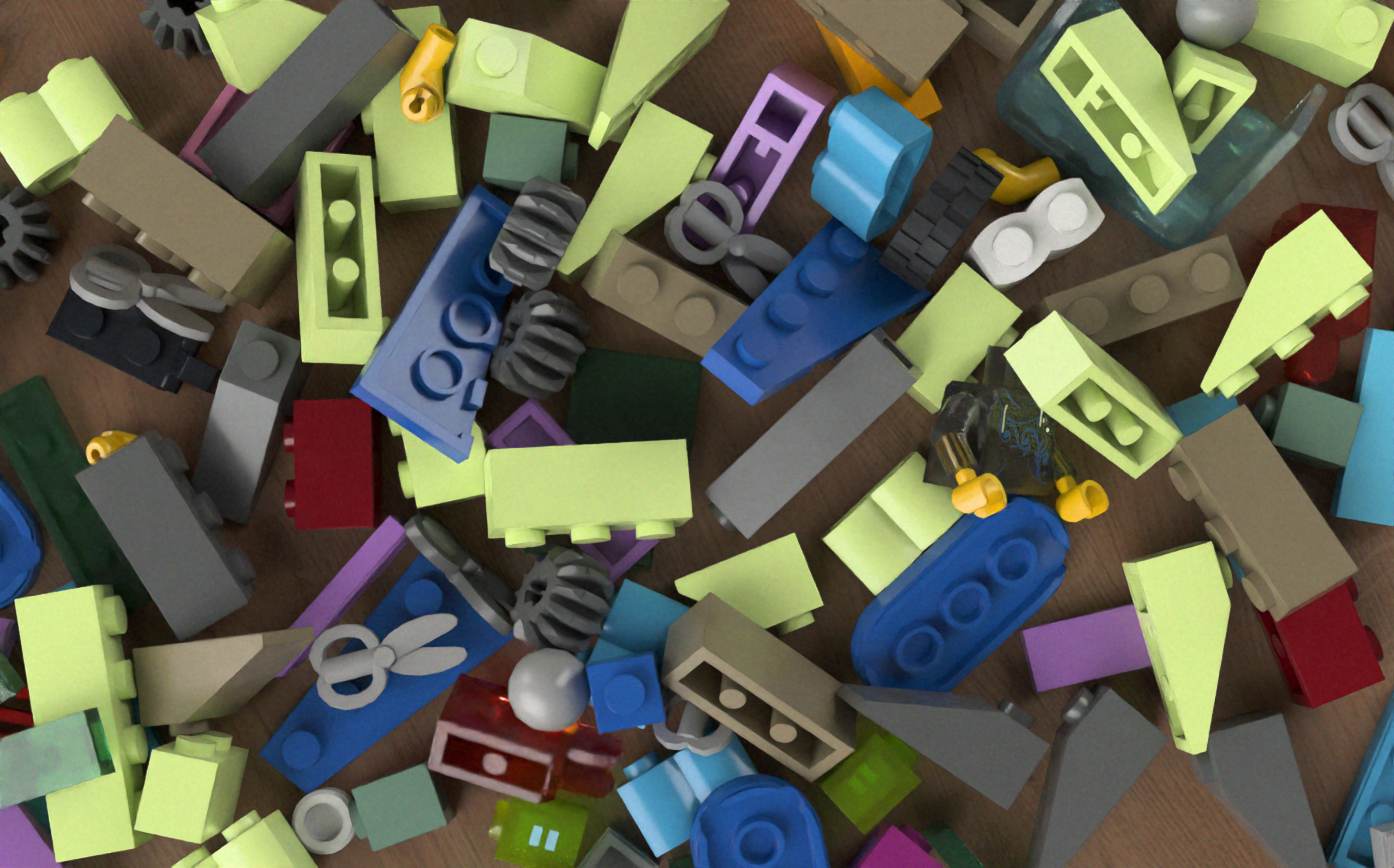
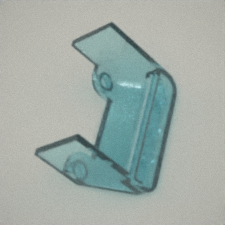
[996,0,1328,251]

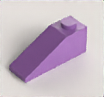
[682,59,839,250]

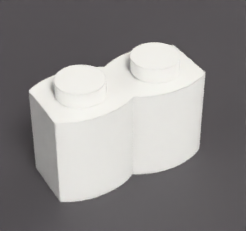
[961,178,1105,293]

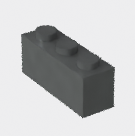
[74,427,257,642]

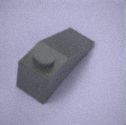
[191,319,314,526]
[1025,683,1170,868]
[836,684,1050,811]
[1188,708,1328,868]

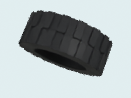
[879,146,1005,292]

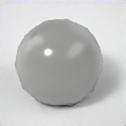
[1176,0,1258,50]
[508,648,591,732]

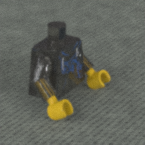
[923,345,1109,522]

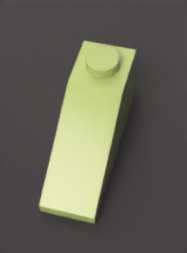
[588,0,730,150]
[1175,0,1394,88]
[1039,8,1197,215]
[444,18,631,143]
[556,100,719,284]
[1122,541,1233,755]

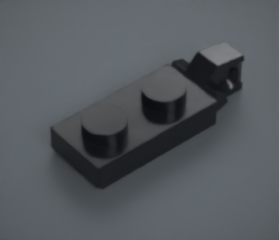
[46,285,222,395]

